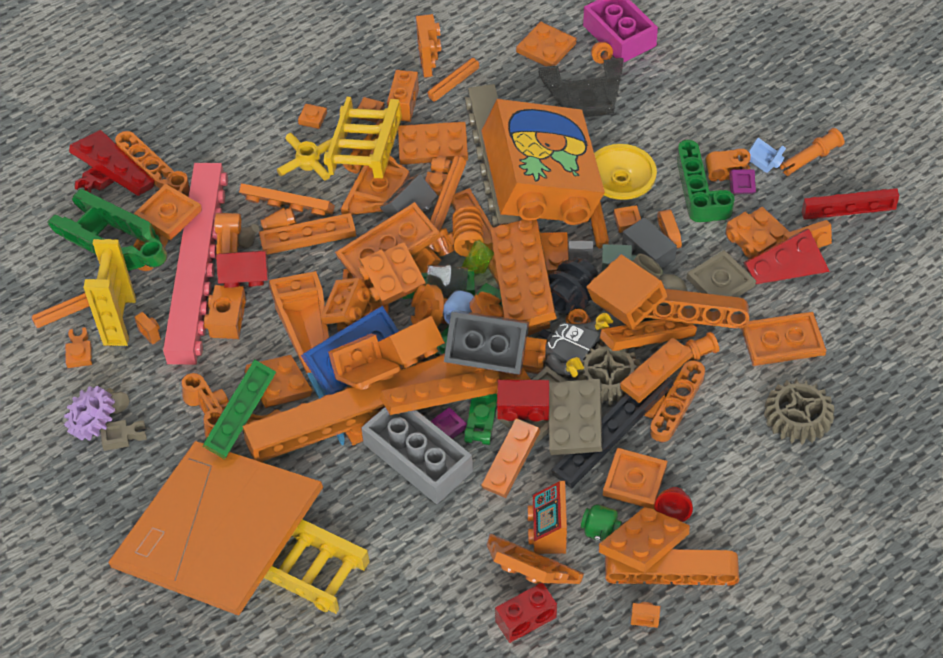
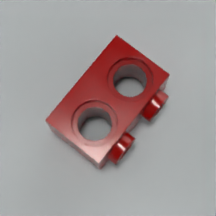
[495,583,557,643]

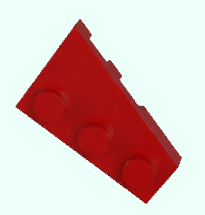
[743,229,830,284]

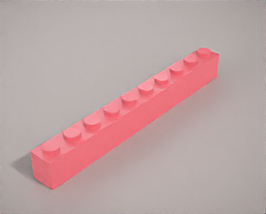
[163,163,228,365]

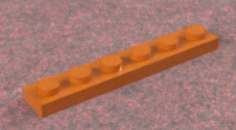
[380,367,530,415]

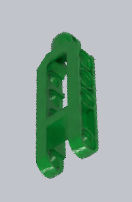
[47,189,167,271]

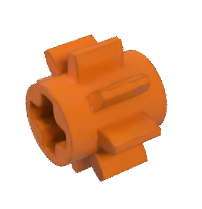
[428,228,455,257]

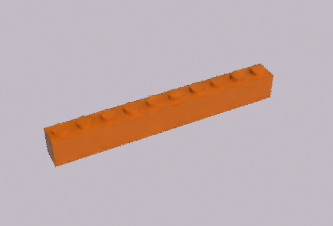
[243,354,487,462]

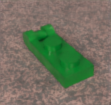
[464,393,497,445]

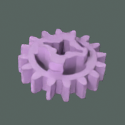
[64,386,115,441]

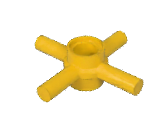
[277,133,333,181]

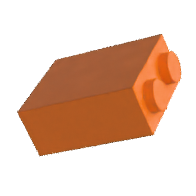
[586,254,668,329]

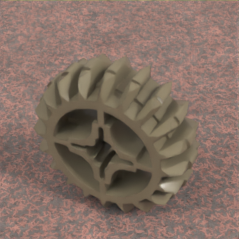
[575,343,641,407]
[764,378,835,445]

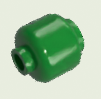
[581,504,622,542]

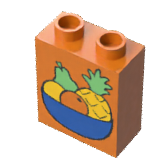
[482,99,605,225]

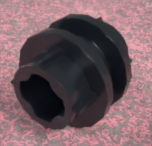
[548,257,599,315]

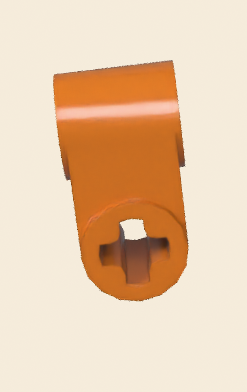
[705,149,751,182]

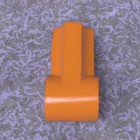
[215,213,241,254]

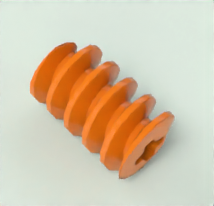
[452,205,484,257]

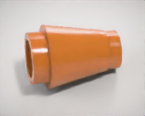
[260,207,297,230]

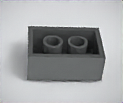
[444,310,529,374]

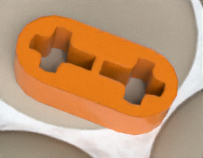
[657,209,682,249]

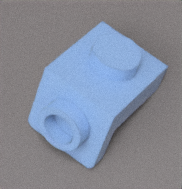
[749,138,786,173]

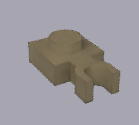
[101,420,147,451]

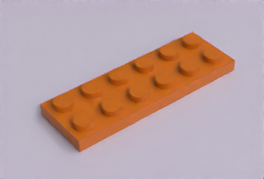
[490,219,557,326]

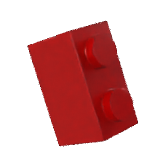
[497,380,549,421]

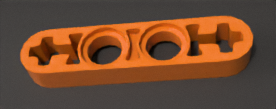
[115,131,174,189]
[650,361,705,442]

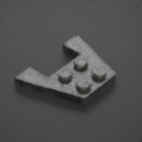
[538,58,624,118]

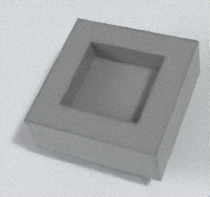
[569,240,593,263]

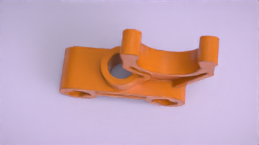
[182,373,280,439]

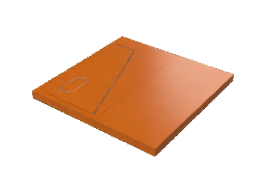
[108,441,323,616]

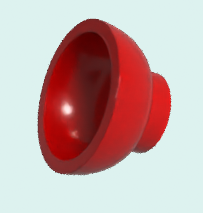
[654,487,693,522]

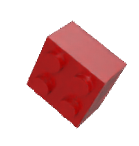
[216,250,269,288]

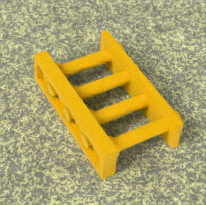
[324,97,402,178]
[83,239,136,346]
[264,519,369,614]

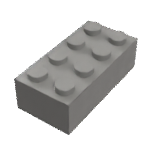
[361,407,473,504]

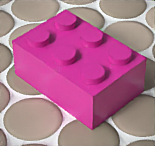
[583,0,658,64]

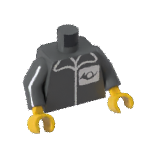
[538,313,613,379]

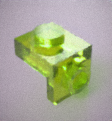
[460,240,494,274]

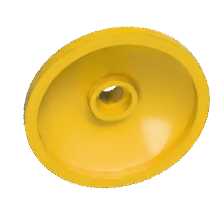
[594,144,657,200]

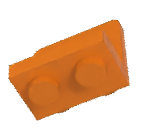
[328,333,400,390]

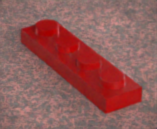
[801,188,900,220]

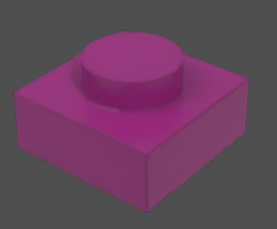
[729,170,756,195]
[430,407,466,439]

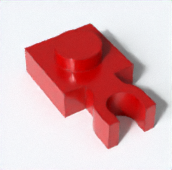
[74,167,114,193]

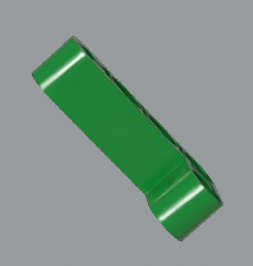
[677,140,735,222]

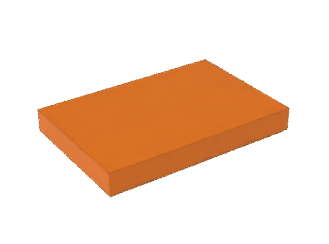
[741,312,827,366]

